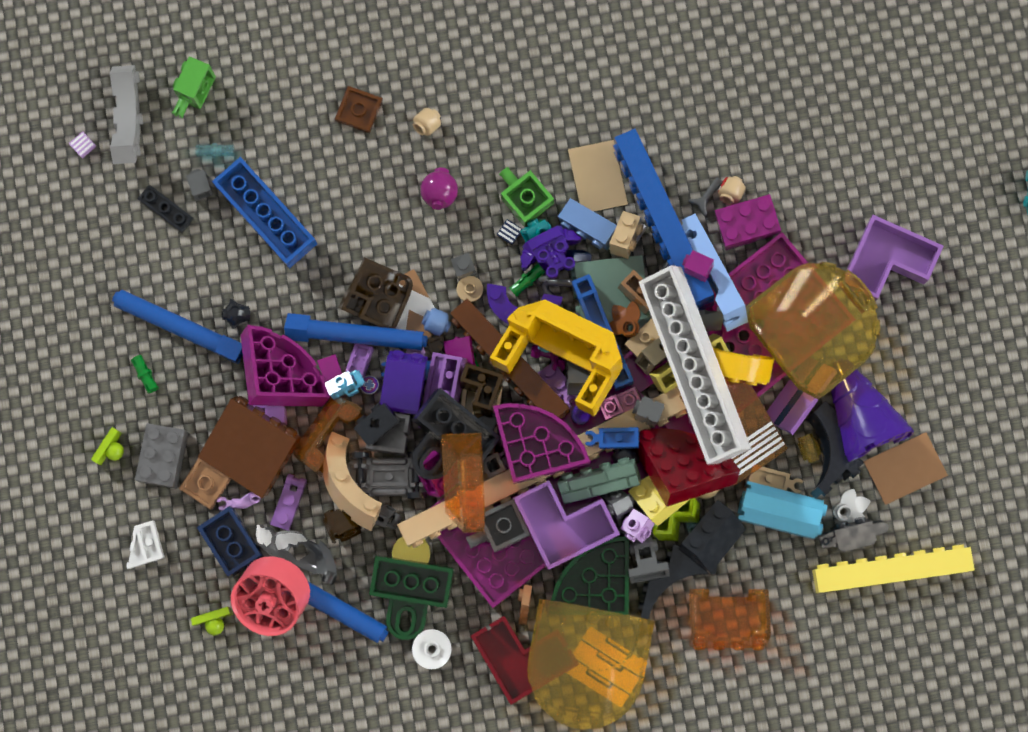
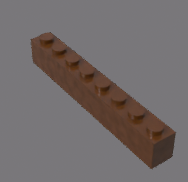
[450,299,570,420]

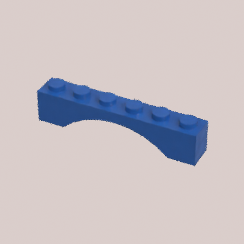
[572,274,634,391]

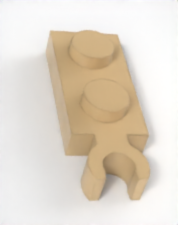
[748,465,803,494]

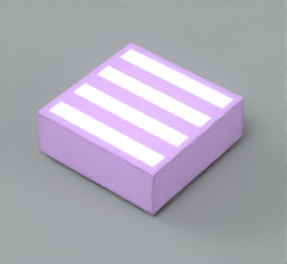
[69,131,96,158]

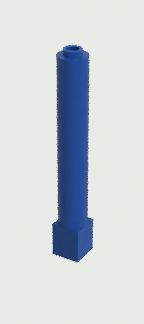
[112,290,243,364]
[284,313,428,351]
[308,582,389,643]

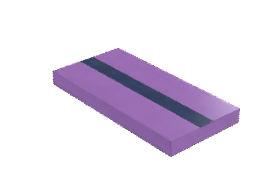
[763,358,838,435]

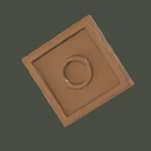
[179,458,231,510]

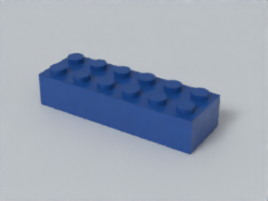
[212,157,317,269]

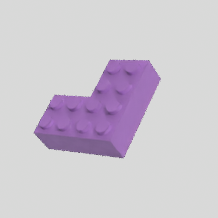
[839,215,943,303]
[513,481,620,570]

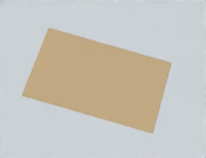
[568,140,628,212]

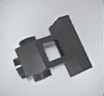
[600,490,639,537]
[628,534,670,584]

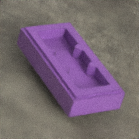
[345,344,374,382]

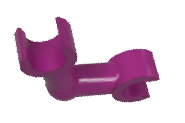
[531,345,566,371]

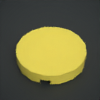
[392,536,431,563]

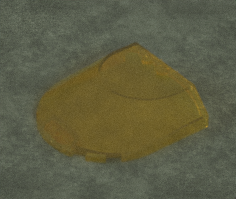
[745,262,880,399]
[528,599,655,729]

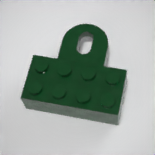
[369,555,454,640]

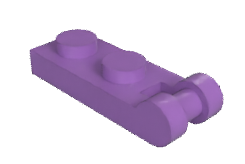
[270,474,307,530]

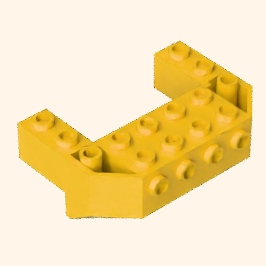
[490,300,623,417]

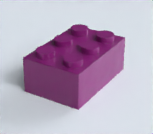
[715,194,781,251]

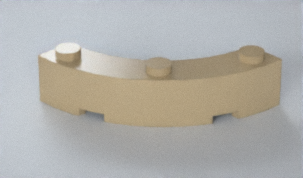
[323,432,382,531]

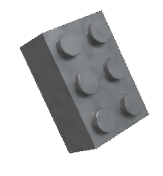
[135,423,189,489]

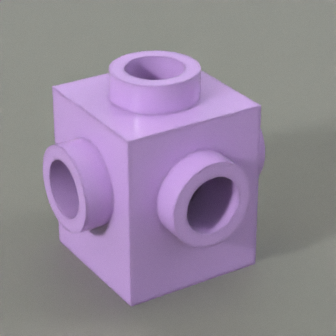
[621,508,655,543]

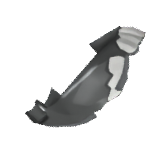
[256,524,337,585]

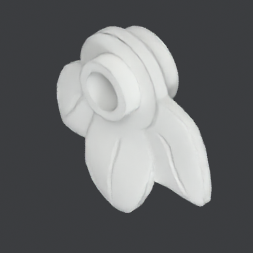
[834,489,871,523]

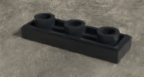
[138,184,194,233]

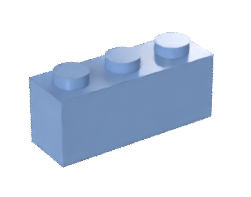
[558,198,617,250]

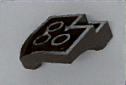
[339,257,413,329]

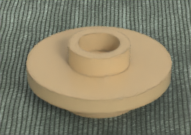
[457,276,483,302]

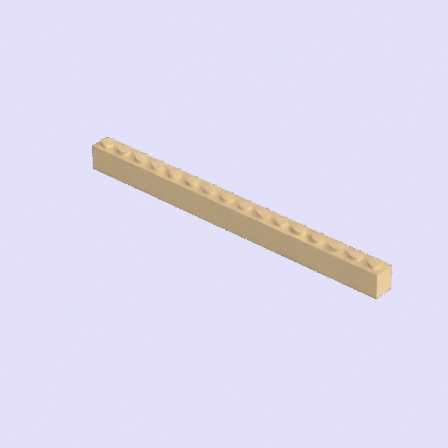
[397,386,687,548]

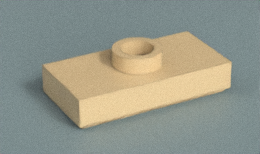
[624,318,659,358]

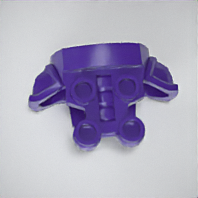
[520,226,582,279]

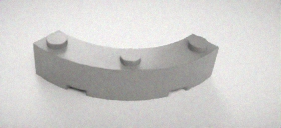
[110,65,143,164]

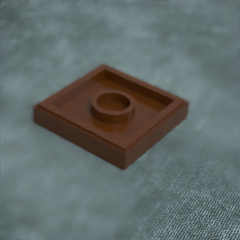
[334,86,383,134]

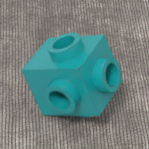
[520,218,552,242]

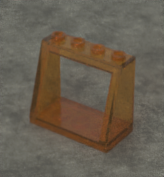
[441,433,485,533]

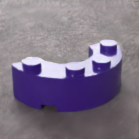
[487,283,563,328]

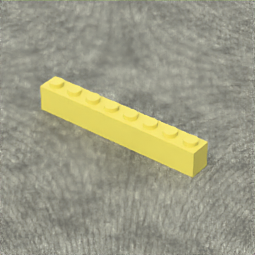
[812,544,975,594]

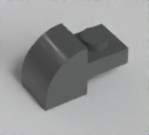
[465,452,507,487]

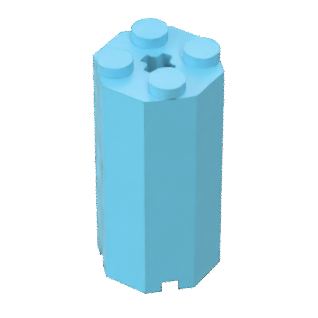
[737,481,827,539]

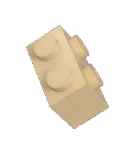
[609,211,644,259]

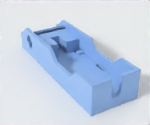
[682,214,748,332]

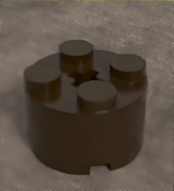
[322,509,366,543]

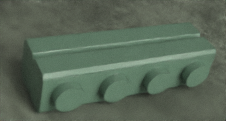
[558,457,641,504]

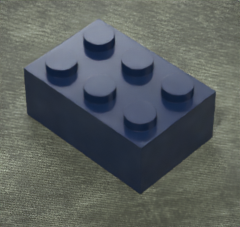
[197,506,264,578]

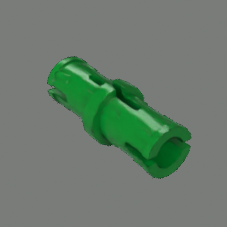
[509,263,545,297]
[131,355,159,394]

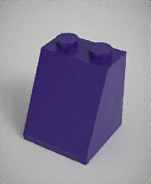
[380,350,428,415]

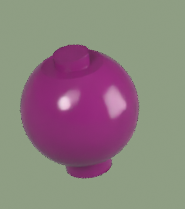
[420,167,458,210]

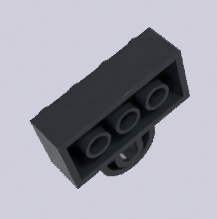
[412,388,501,480]

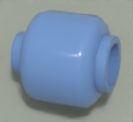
[422,308,451,336]

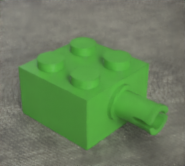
[172,56,216,118]
[499,167,554,227]

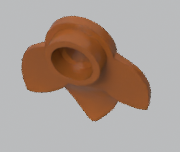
[609,301,641,338]

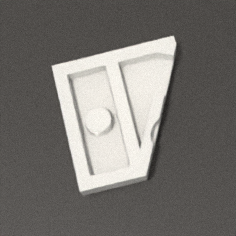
[127,521,165,569]

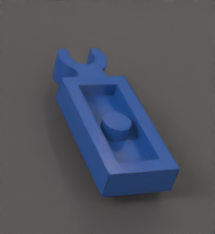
[585,427,639,449]

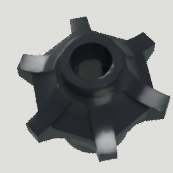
[221,299,250,329]

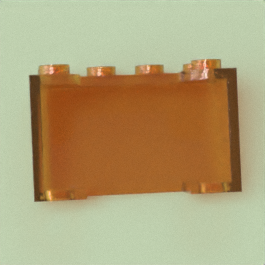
[689,589,771,651]

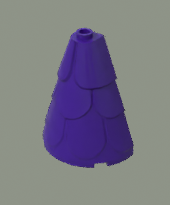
[830,359,914,462]

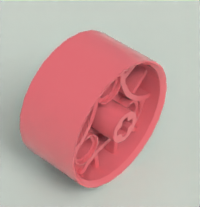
[231,556,310,636]

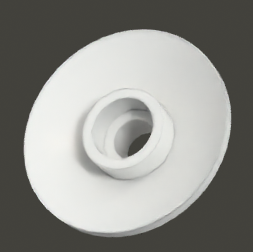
[412,629,452,669]

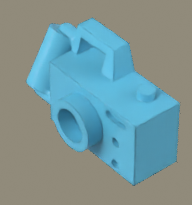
[325,370,365,400]

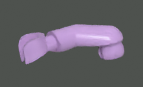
[217,492,260,510]

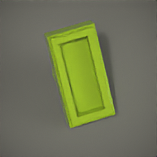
[91,427,124,465]
[191,607,233,636]

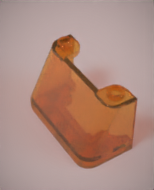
[293,396,366,477]

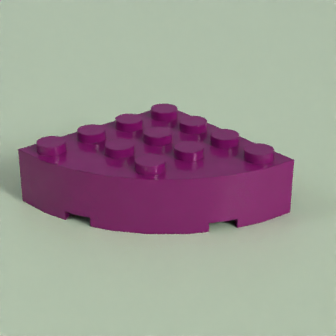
[240,325,330,407]
[493,403,590,484]

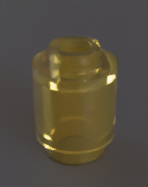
[797,433,822,463]

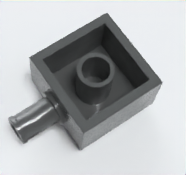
[466,499,530,553]

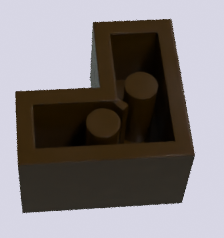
[460,363,504,417]

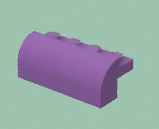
[418,352,468,428]

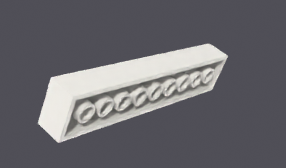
[639,265,751,465]

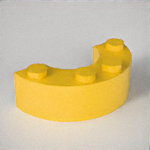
[713,348,774,386]

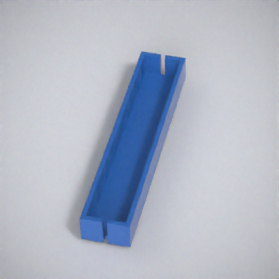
[613,129,714,311]

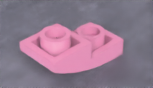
[600,387,641,420]

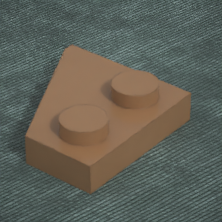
[518,585,532,625]

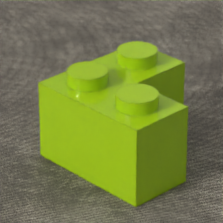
[653,498,701,541]

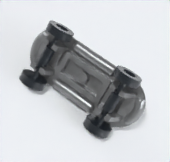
[347,451,428,500]

